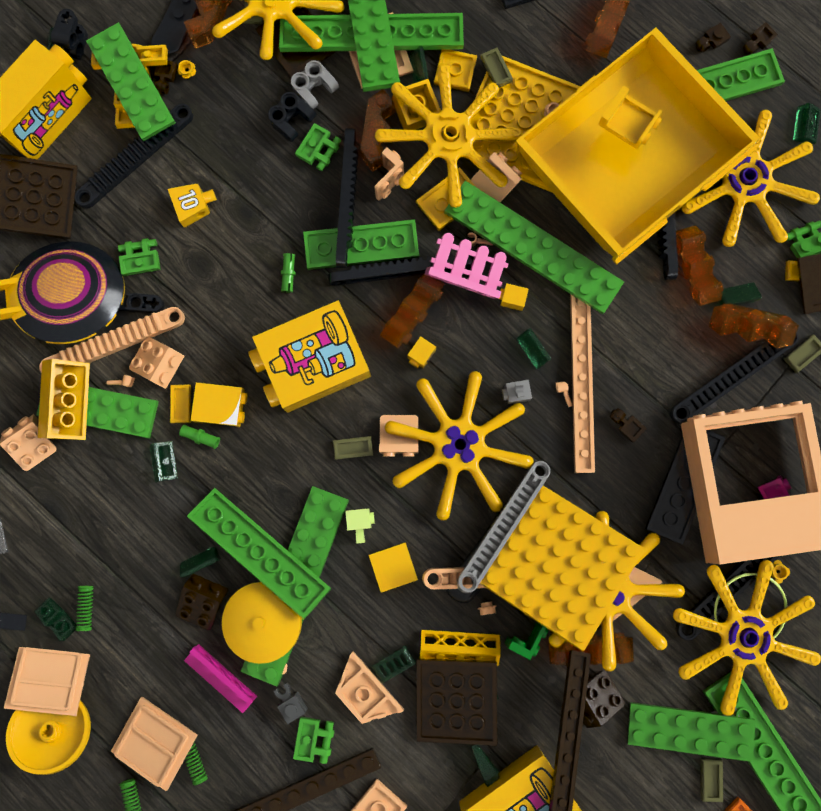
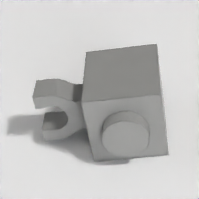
[502,380,532,405]

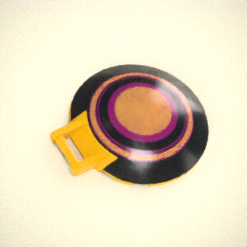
[0,241,125,344]

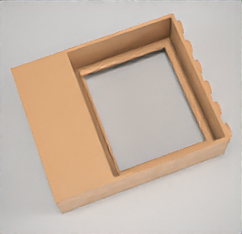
[681,401,821,564]

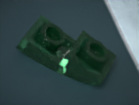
[34,598,77,641]

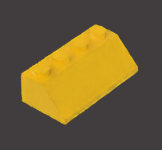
[38,359,90,440]

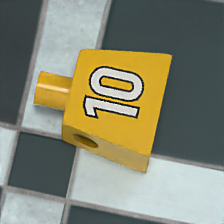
[168,184,217,227]

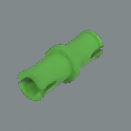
[280,253,296,293]
[179,425,220,449]

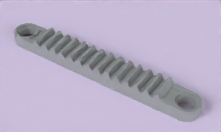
[457,461,550,593]

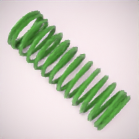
[76,586,94,631]
[184,741,208,785]
[119,779,142,811]

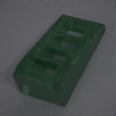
[372,645,416,684]
[471,744,500,787]

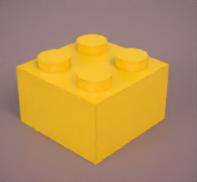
[392,79,441,130]

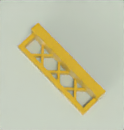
[420,630,500,666]

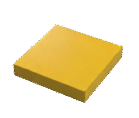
[434,49,477,92]
[369,542,418,593]

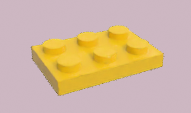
[416,167,477,231]

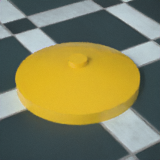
[222,582,302,664]
[6,700,91,775]

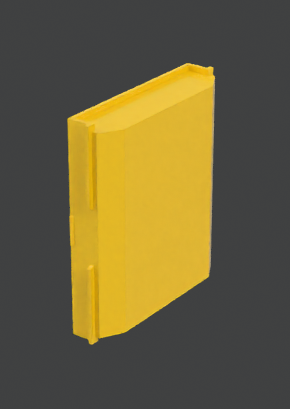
[512,27,760,265]

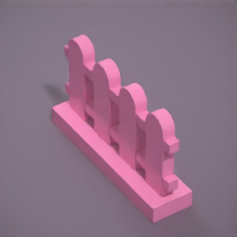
[424,233,508,299]

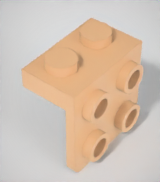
[374,147,404,201]
[471,152,522,202]
[129,337,184,389]
[0,414,56,471]
[379,415,418,457]

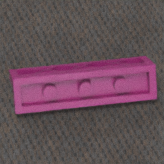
[184,644,257,713]

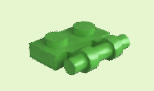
[295,123,342,171]
[786,220,821,258]
[118,238,161,276]
[293,717,334,764]

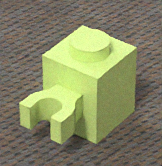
[346,509,375,543]

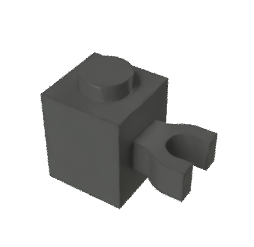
[273,682,308,725]

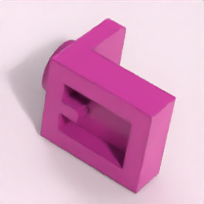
[758,475,792,499]

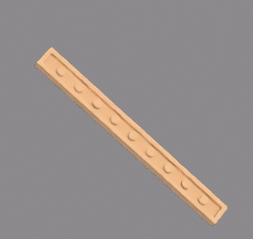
[570,294,595,473]

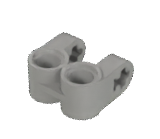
[291,60,339,109]

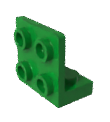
[504,622,549,660]

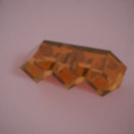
[184,0,232,49]
[585,0,630,59]
[360,89,395,172]
[676,225,723,306]
[380,273,445,348]
[709,303,799,349]
[549,632,634,666]

